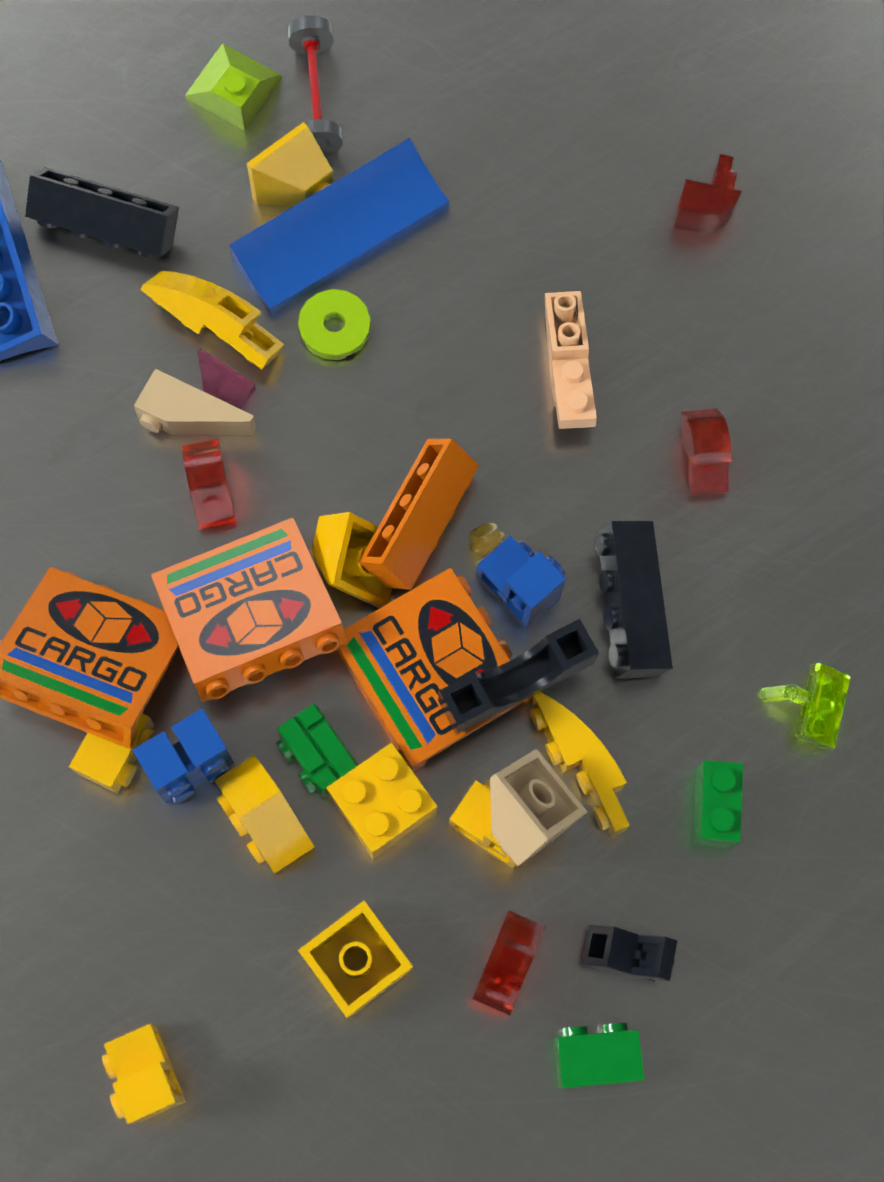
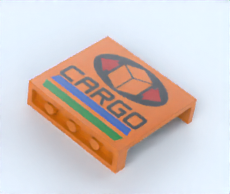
[150,517,348,703]
[0,566,179,749]
[336,567,532,773]

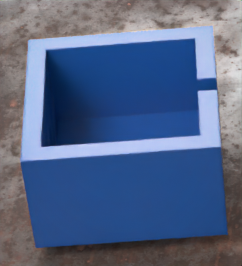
[132,708,234,804]

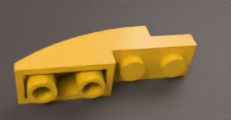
[140,271,285,370]
[529,692,630,837]

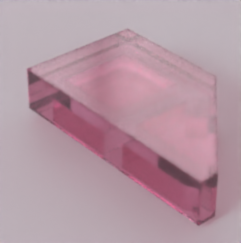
[197,348,256,409]

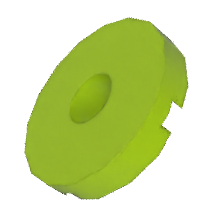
[298,289,371,360]

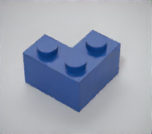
[476,535,566,629]

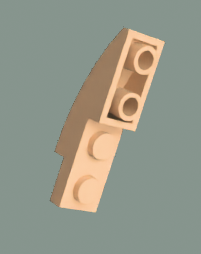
[544,291,597,429]

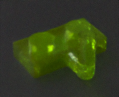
[760,663,851,750]

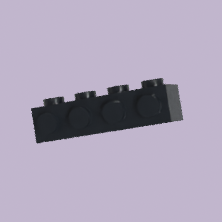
[25,167,179,258]
[595,521,673,678]

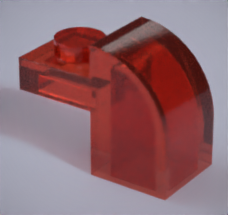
[674,154,741,233]
[681,408,732,495]
[182,438,236,529]
[473,910,546,1015]

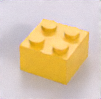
[326,742,438,859]
[298,901,413,1020]

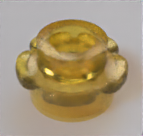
[469,523,505,556]

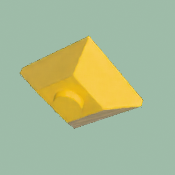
[247,122,334,207]
[311,512,392,608]

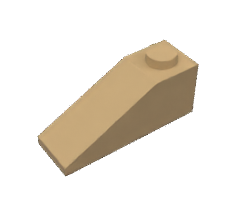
[134,369,257,435]

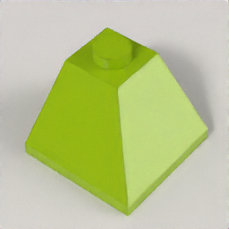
[185,43,281,131]

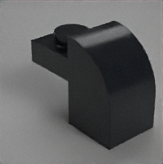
[581,925,678,982]

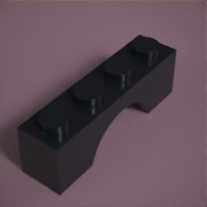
[438,619,599,735]

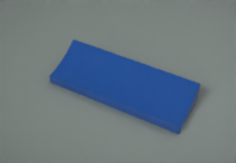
[229,138,449,315]
[0,160,59,361]

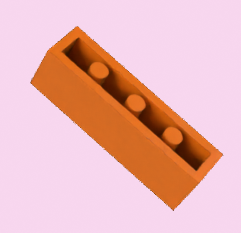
[358,439,479,590]

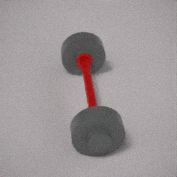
[288,16,343,156]

